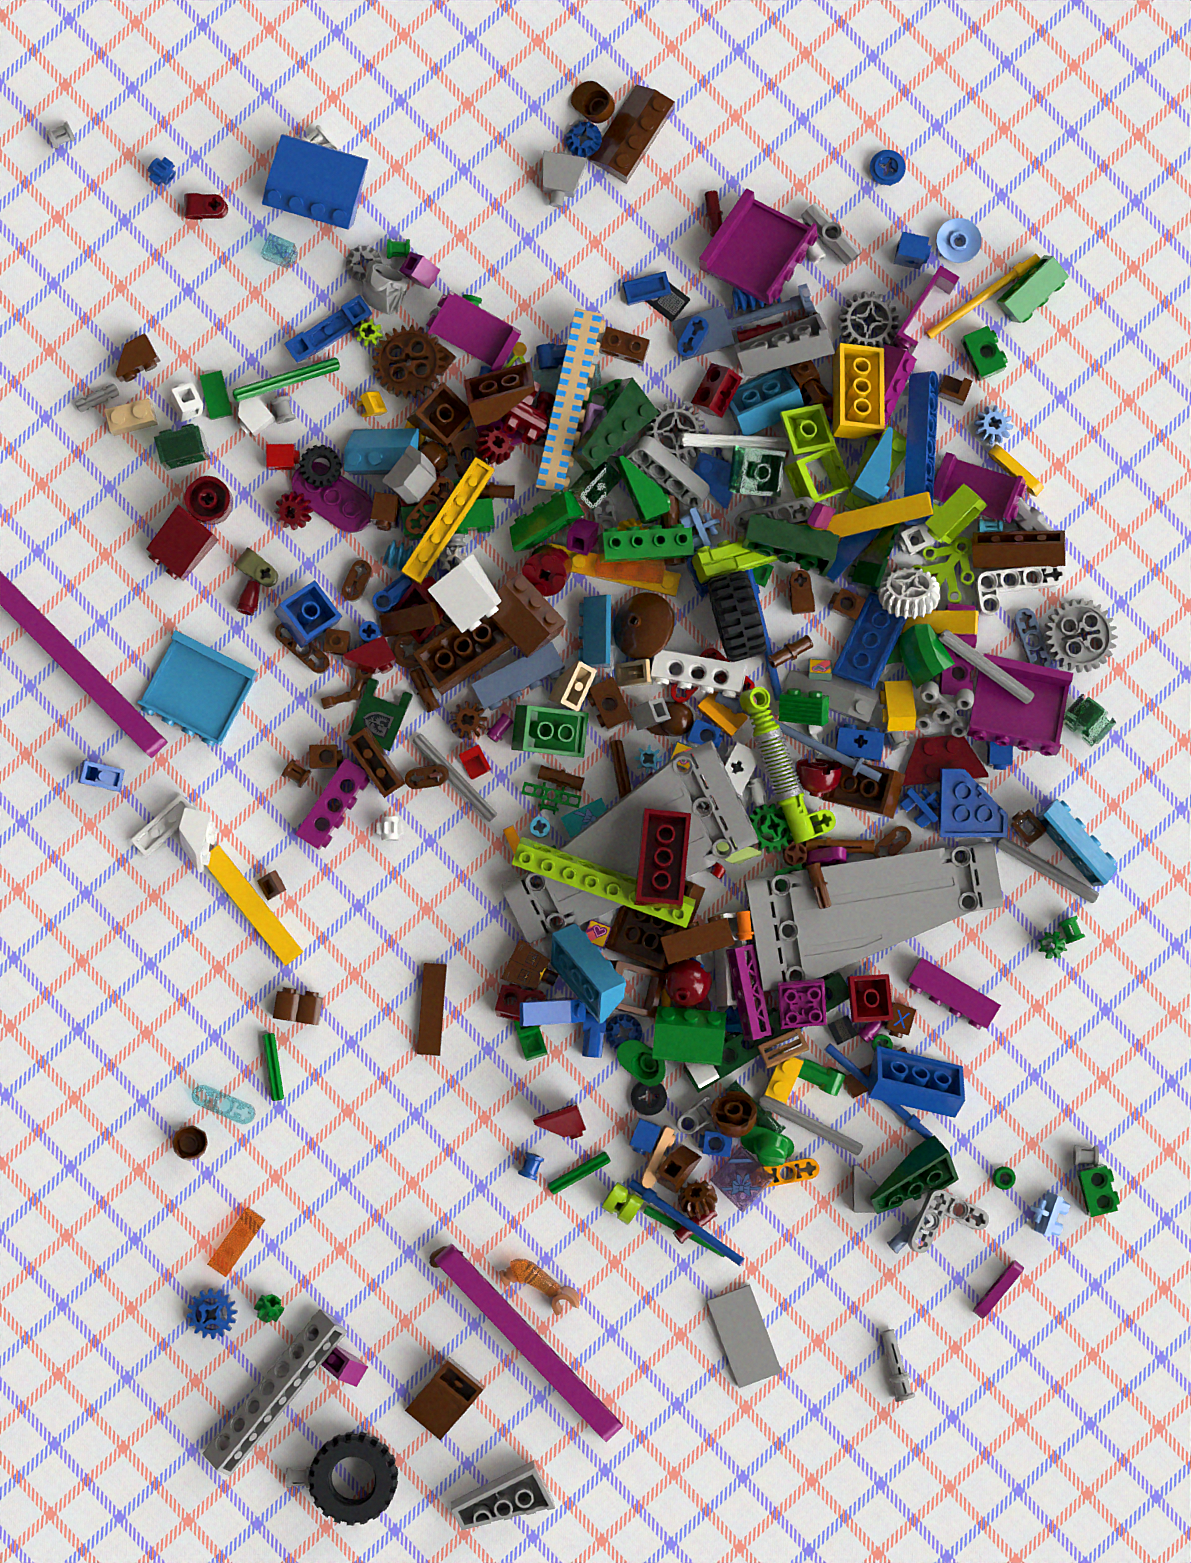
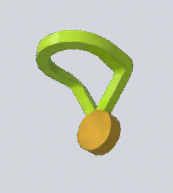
[503,342,527,369]

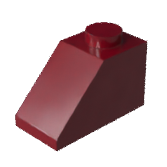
[342,635,396,675]

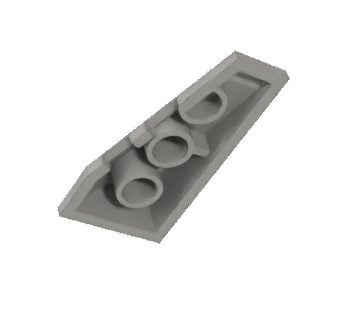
[782,670,883,724]

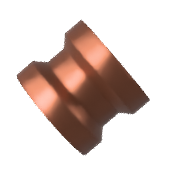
[782,843,807,866]

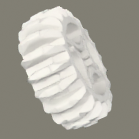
[878,567,940,620]

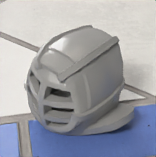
[362,264,410,315]

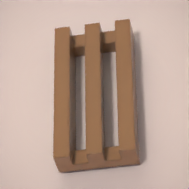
[757,1028,809,1069]

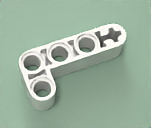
[975,566,1066,617]

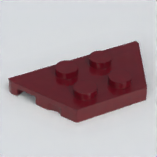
[903,735,989,786]

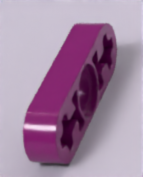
[973,1260,1024,1319]

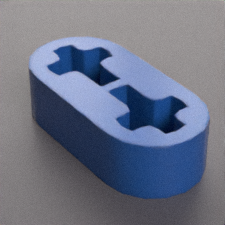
[677,316,709,358]

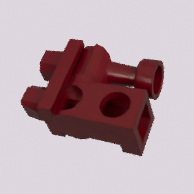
[501,381,555,445]

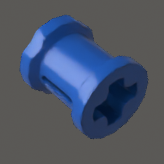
[359,621,381,643]
[518,1152,544,1181]

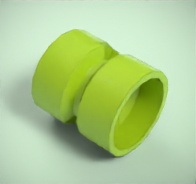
[601,1182,644,1225]

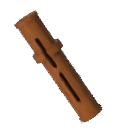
[806,837,875,854]

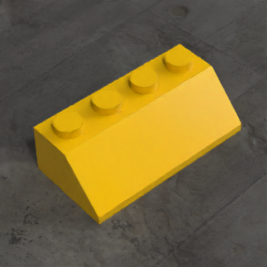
[833,343,885,439]

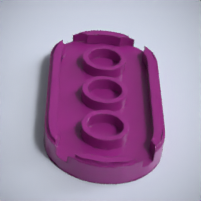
[292,462,373,533]

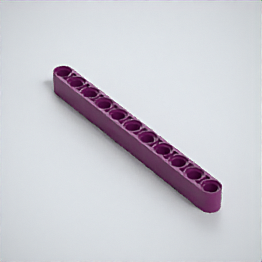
[0,571,168,758]
[434,1243,623,1442]

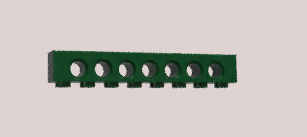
[683,972,849,1093]

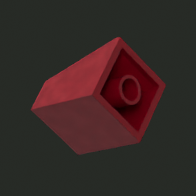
[146,504,219,581]

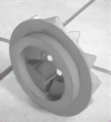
[346,245,382,281]

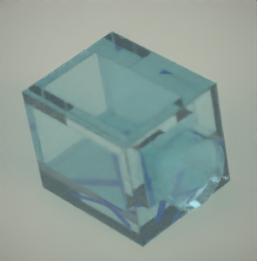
[261,233,298,269]

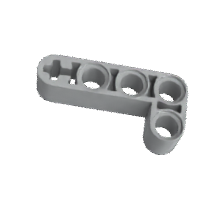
[625,436,710,509]

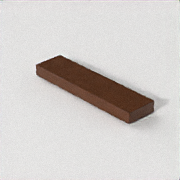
[417,963,447,1056]

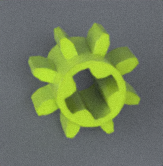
[355,318,383,348]

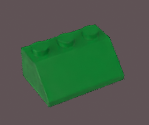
[509,490,585,552]
[652,1006,727,1066]

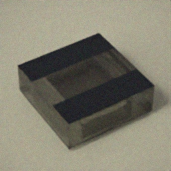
[827,1015,858,1045]

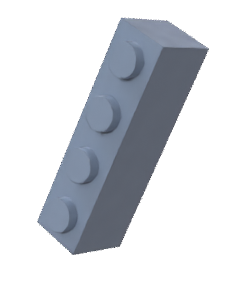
[471,642,565,711]

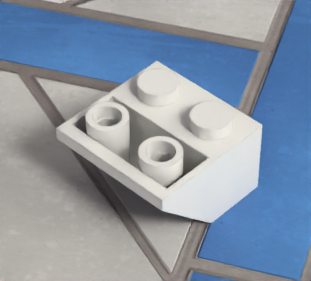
[179,808,217,872]

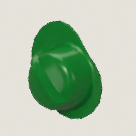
[617,1040,666,1086]
[740,1126,794,1167]

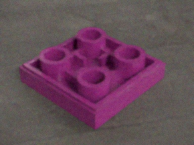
[777,979,827,1029]

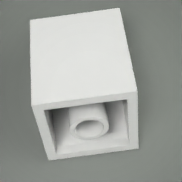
[428,554,501,633]

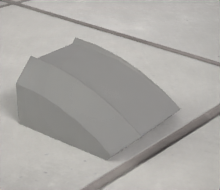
[382,445,437,505]

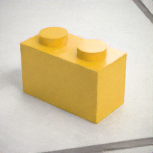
[879,680,916,732]
[763,1052,804,1104]

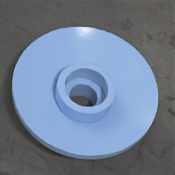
[936,218,982,263]

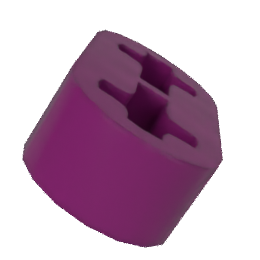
[806,847,847,867]

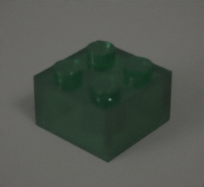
[154,424,211,471]
[728,445,786,497]

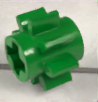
[1038,931,1067,959]
[254,1294,285,1323]

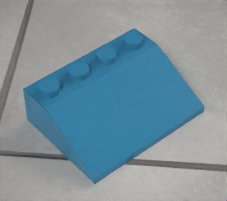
[1036,799,1118,887]

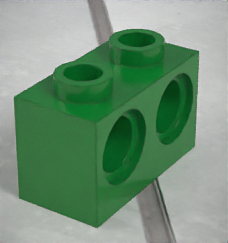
[1077,1164,1120,1217]

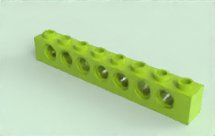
[512,837,696,928]

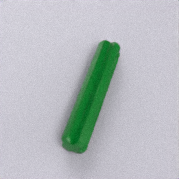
[262,1033,284,1101]
[548,1152,611,1194]

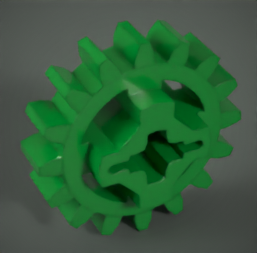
[749,803,793,854]

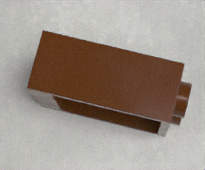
[609,960,665,1018]

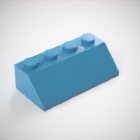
[551,924,626,1024]

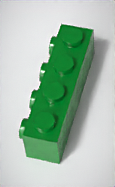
[598,524,694,563]

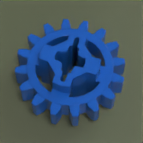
[187,1288,238,1339]

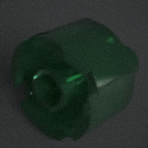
[1063,694,1116,747]

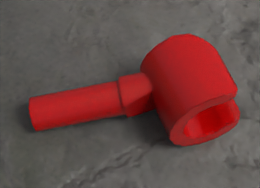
[710,862,726,879]

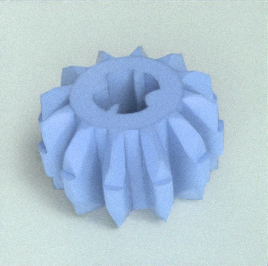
[974,405,1013,445]

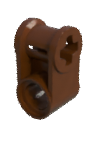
[789,570,815,615]

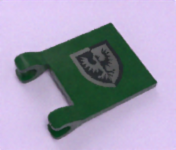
[348,678,413,751]

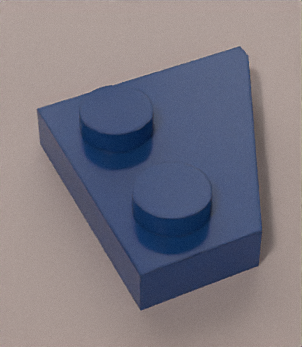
[693,451,743,509]

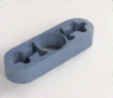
[1014,608,1051,667]

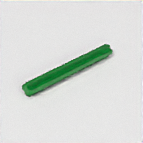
[232,357,340,402]

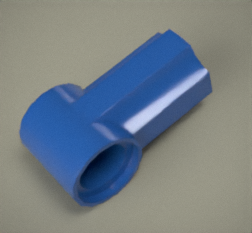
[536,343,567,370]
[372,574,412,614]
[582,1011,607,1058]

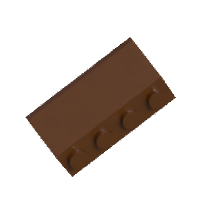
[588,84,675,184]
[413,615,515,696]

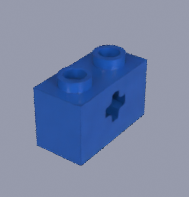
[893,232,932,270]
[835,724,885,762]

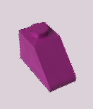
[321,1345,368,1387]

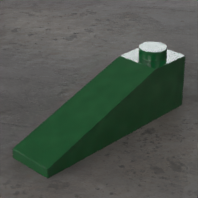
[848,523,901,593]
[870,1135,959,1214]

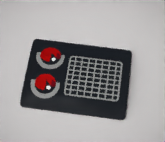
[645,282,690,322]

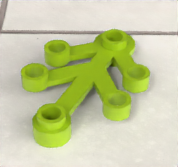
[911,537,975,604]

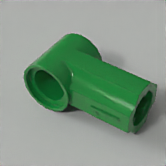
[798,1058,846,1096]

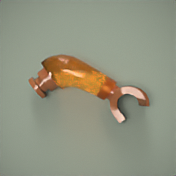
[499,1258,580,1316]

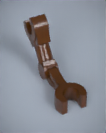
[321,669,373,710]

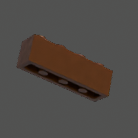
[972,530,1066,569]

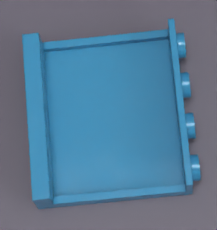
[137,630,259,747]

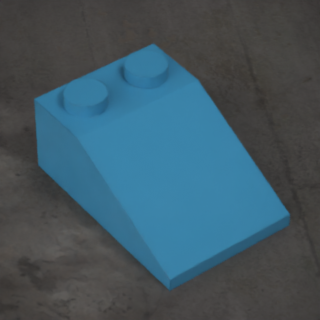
[850,426,893,505]

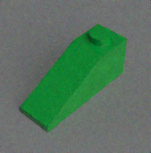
[615,455,671,523]

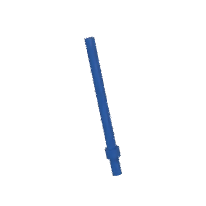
[745,569,782,702]
[824,1043,933,1140]
[628,1179,745,1266]

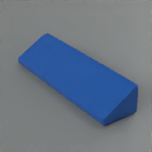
[826,501,884,583]

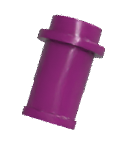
[486,713,514,743]
[857,1021,886,1043]

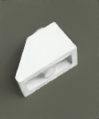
[238,381,275,437]

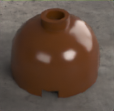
[711,1091,757,1138]

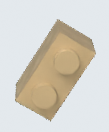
[104,398,158,436]

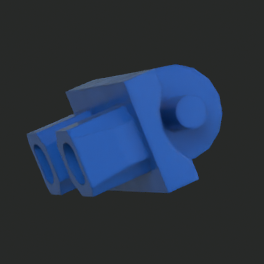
[900,787,939,828]

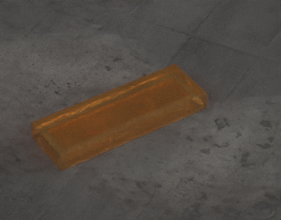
[595,554,665,584]
[207,1207,266,1277]

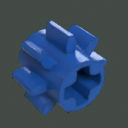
[148,157,176,186]

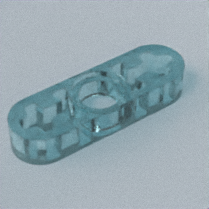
[192,1085,256,1124]

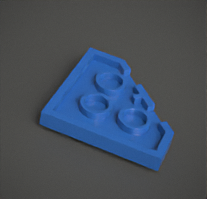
[938,768,1008,837]

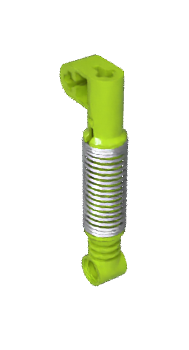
[739,687,836,844]

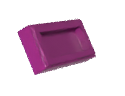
[807,502,836,530]

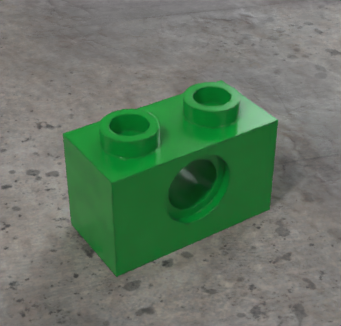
[961,326,1008,381]

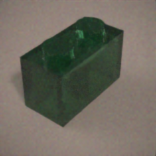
[567,461,622,511]

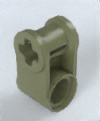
[234,547,278,587]

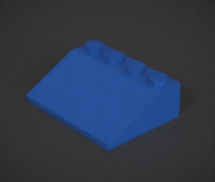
[262,134,369,230]

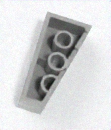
[734,313,835,377]
[451,1460,555,1530]

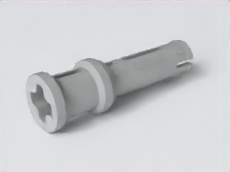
[880,1329,915,1402]

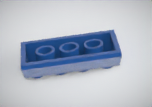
[868,1046,965,1118]

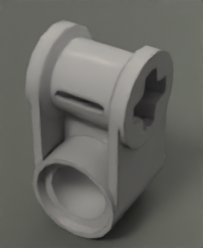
[676,1096,712,1134]

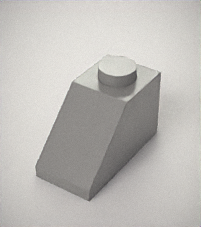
[852,1165,879,1213]

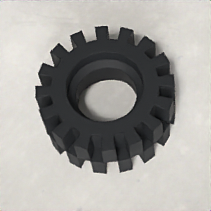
[299,445,342,488]

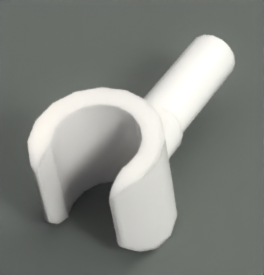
[807,725,822,754]

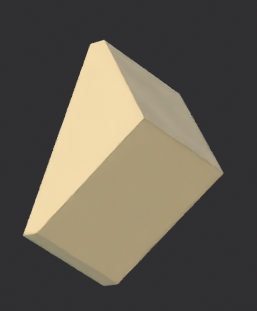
[616,659,653,687]

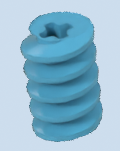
[382,539,430,578]

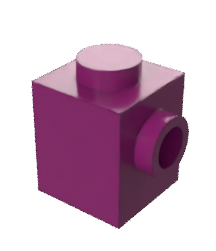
[399,251,440,289]
[566,518,599,556]

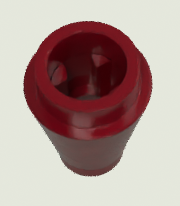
[236,580,261,616]

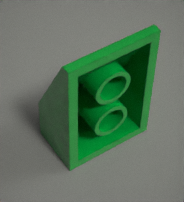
[511,705,589,758]

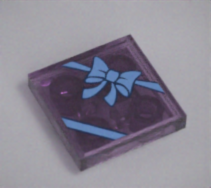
[710,1146,774,1212]

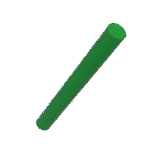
[643,1205,725,1258]

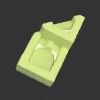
[717,838,762,865]

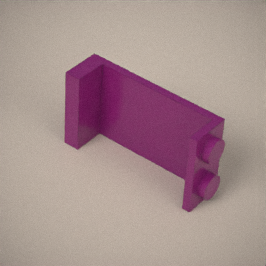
[893,265,960,355]
[426,290,521,371]
[933,452,1027,524]

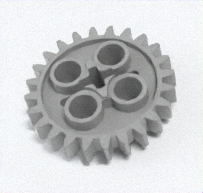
[1043,598,1118,673]

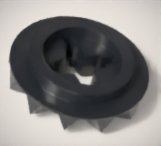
[631,1081,667,1116]

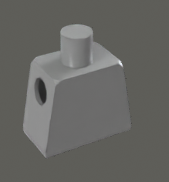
[543,151,586,208]

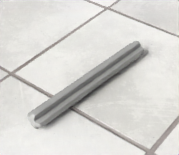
[939,629,1034,704]
[413,734,497,822]
[997,837,1099,903]
[758,1094,863,1155]

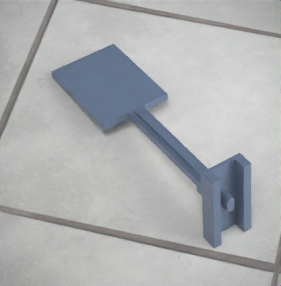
[672,283,816,361]

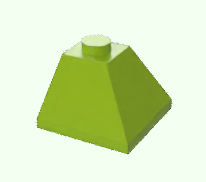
[780,404,836,456]

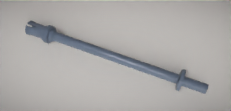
[715,692,882,782]

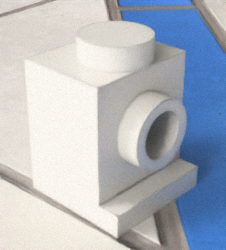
[170,382,203,422]
[898,524,935,556]

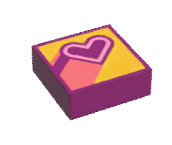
[586,919,612,948]

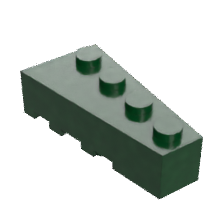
[571,377,659,471]
[742,514,840,577]

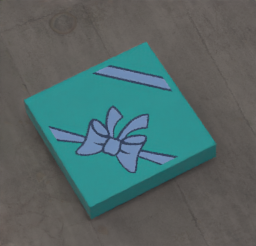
[560,798,607,839]

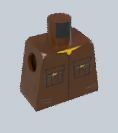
[501,939,559,989]

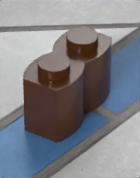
[273,987,323,1025]

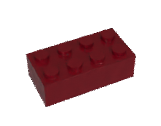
[634,808,691,910]

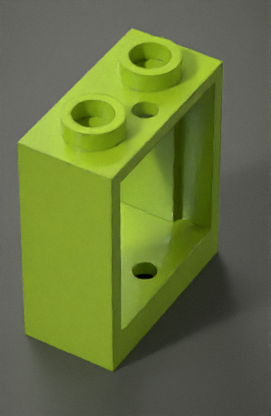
[783,446,853,509]
[925,484,988,545]

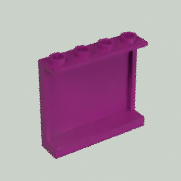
[699,188,818,305]
[967,653,1074,756]

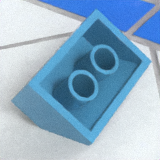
[728,367,805,436]
[344,428,419,475]
[578,595,611,668]

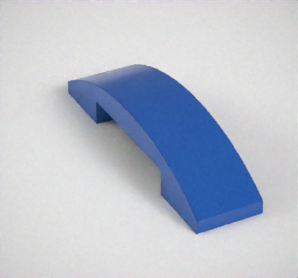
[284,294,372,363]

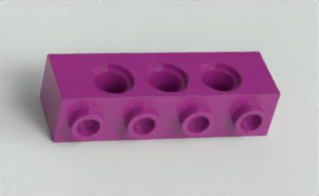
[939,603,979,697]
[295,758,370,850]

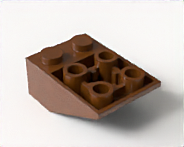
[405,1357,485,1440]

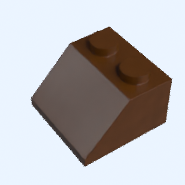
[407,382,472,446]

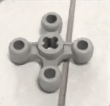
[915,681,974,737]

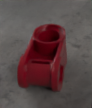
[184,193,228,220]

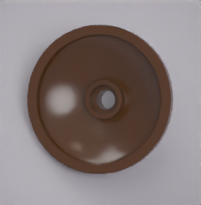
[613,592,674,659]

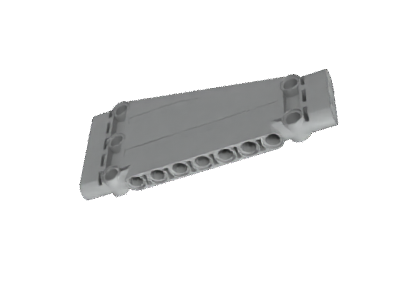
[502,741,759,943]
[744,842,1003,992]

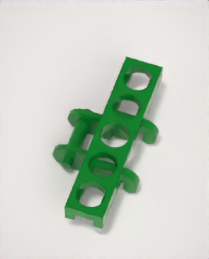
[521,782,582,815]

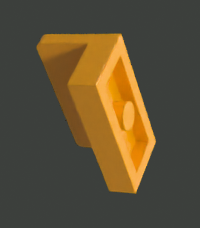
[696,691,748,738]

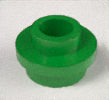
[992,1166,1016,1190]

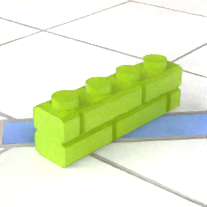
[692,535,779,584]

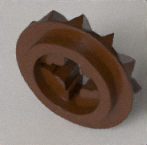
[391,632,426,668]

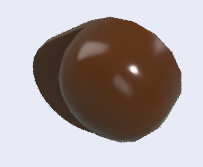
[571,81,615,124]
[647,701,694,737]

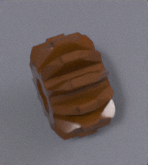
[449,701,488,740]
[678,1179,718,1219]

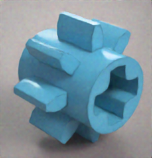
[634,745,663,774]

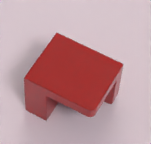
[459,744,492,780]

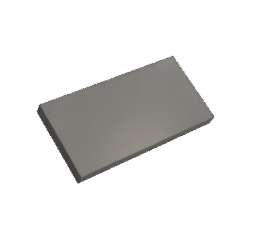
[707,1284,782,1388]

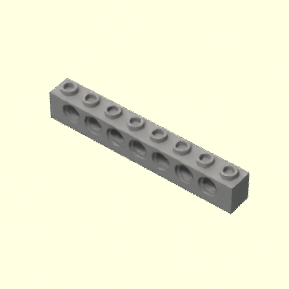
[202,1309,348,1476]

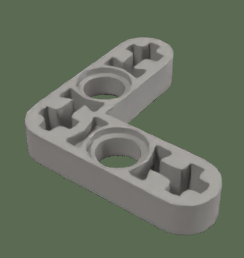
[908,1189,989,1253]

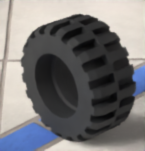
[707,570,767,662]
[308,1431,398,1526]

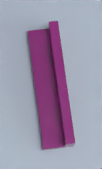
[726,944,772,1040]

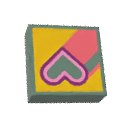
[808,659,832,680]
[669,741,694,769]

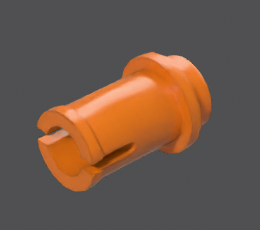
[736,911,754,941]

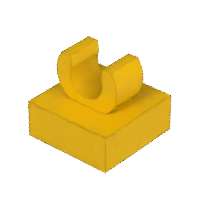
[357,391,388,417]

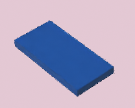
[832,592,908,690]

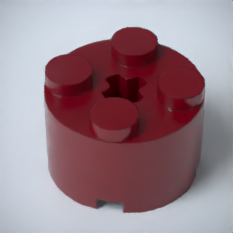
[184,476,233,525]
[522,545,572,597]

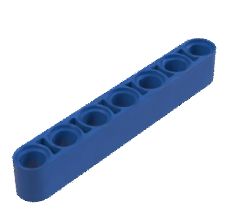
[904,371,939,525]

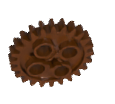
[372,325,446,399]

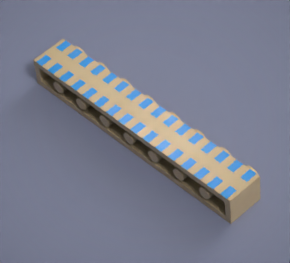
[536,308,606,492]

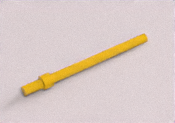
[926,253,1040,339]

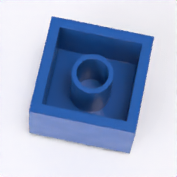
[274,580,342,648]

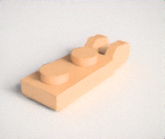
[640,1125,676,1188]

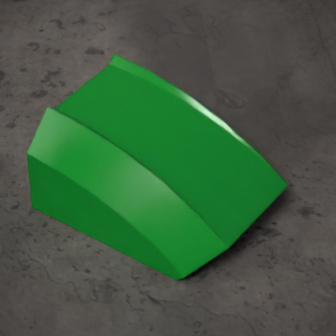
[898,624,955,689]

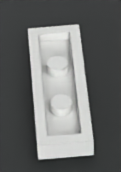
[131,794,196,857]

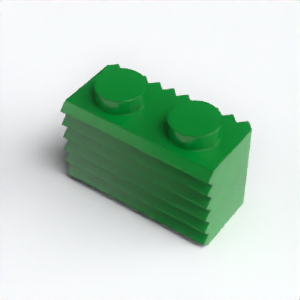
[778,688,829,726]

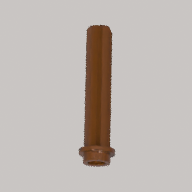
[609,740,632,799]

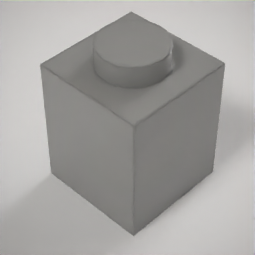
[630,697,671,731]

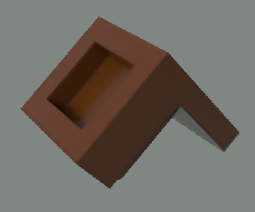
[938,375,973,406]

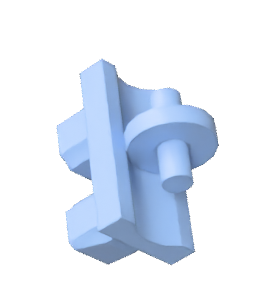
[680,507,721,550]
[1030,1191,1071,1237]

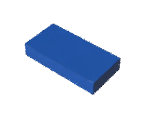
[622,271,672,306]

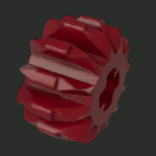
[475,426,514,465]
[274,491,314,530]

